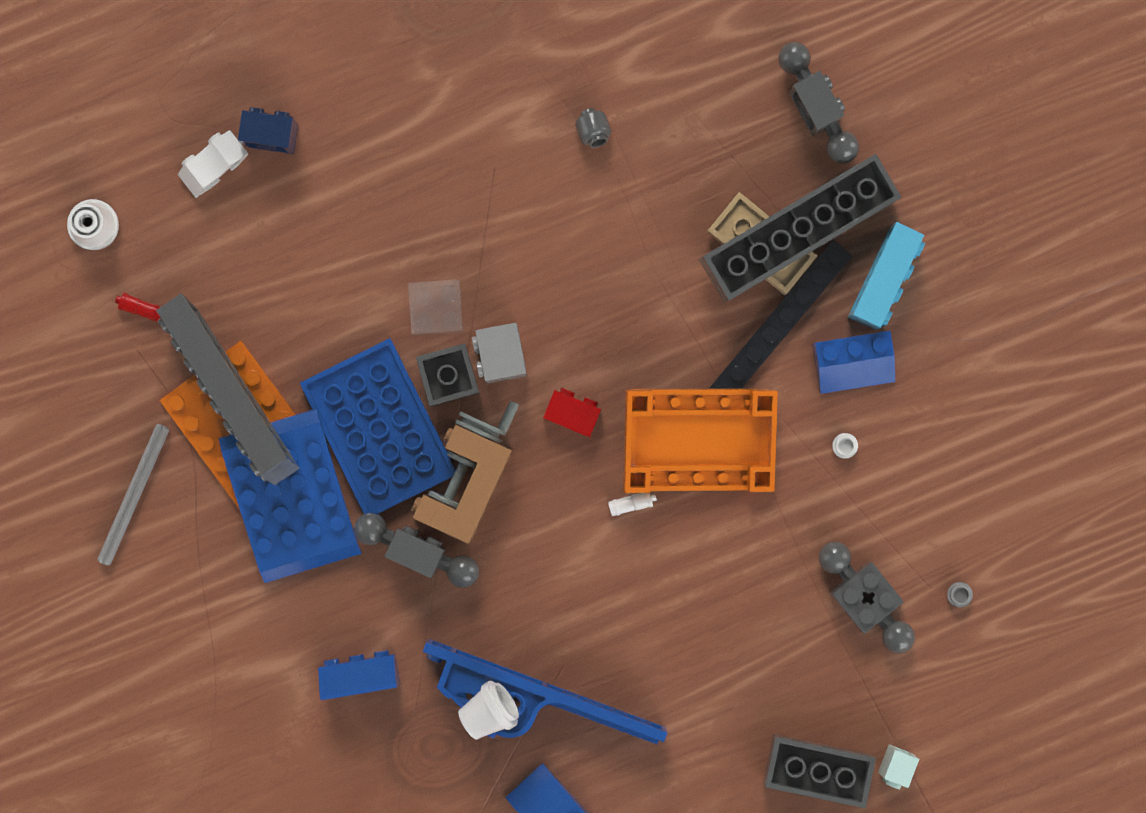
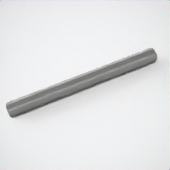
[97,424,169,565]

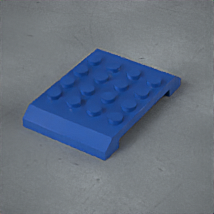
[219,408,362,583]

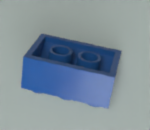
[812,331,895,394]
[318,650,400,700]

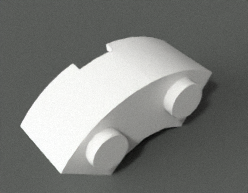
[177,130,248,198]

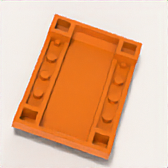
[623,389,778,493]

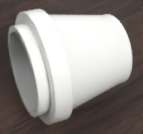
[67,199,119,250]
[458,681,519,740]

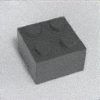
[416,343,480,407]

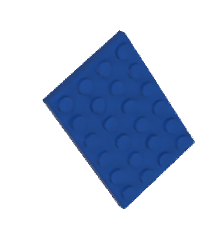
[300,338,456,514]

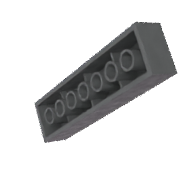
[698,154,902,303]
[156,293,299,485]

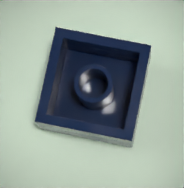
[238,107,298,154]

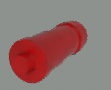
[115,292,161,322]

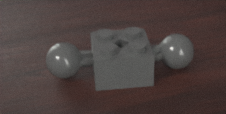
[778,42,859,164]
[354,513,479,588]
[819,541,915,653]

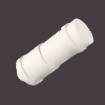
[608,493,657,516]

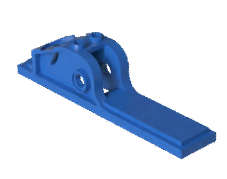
[423,639,668,744]

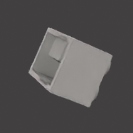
[472,323,527,384]

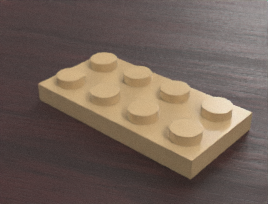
[707,192,817,295]

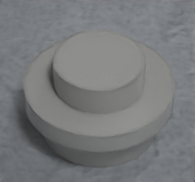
[947,582,973,607]

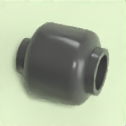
[575,108,612,148]

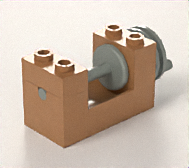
[411,401,519,544]

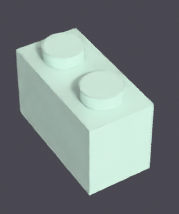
[878,744,919,790]

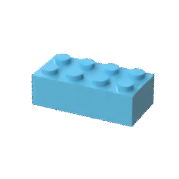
[847,222,925,330]

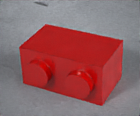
[543,387,601,438]

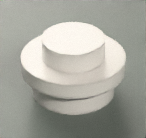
[832,433,858,458]

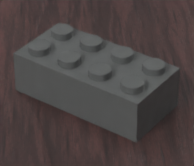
[763,734,876,809]

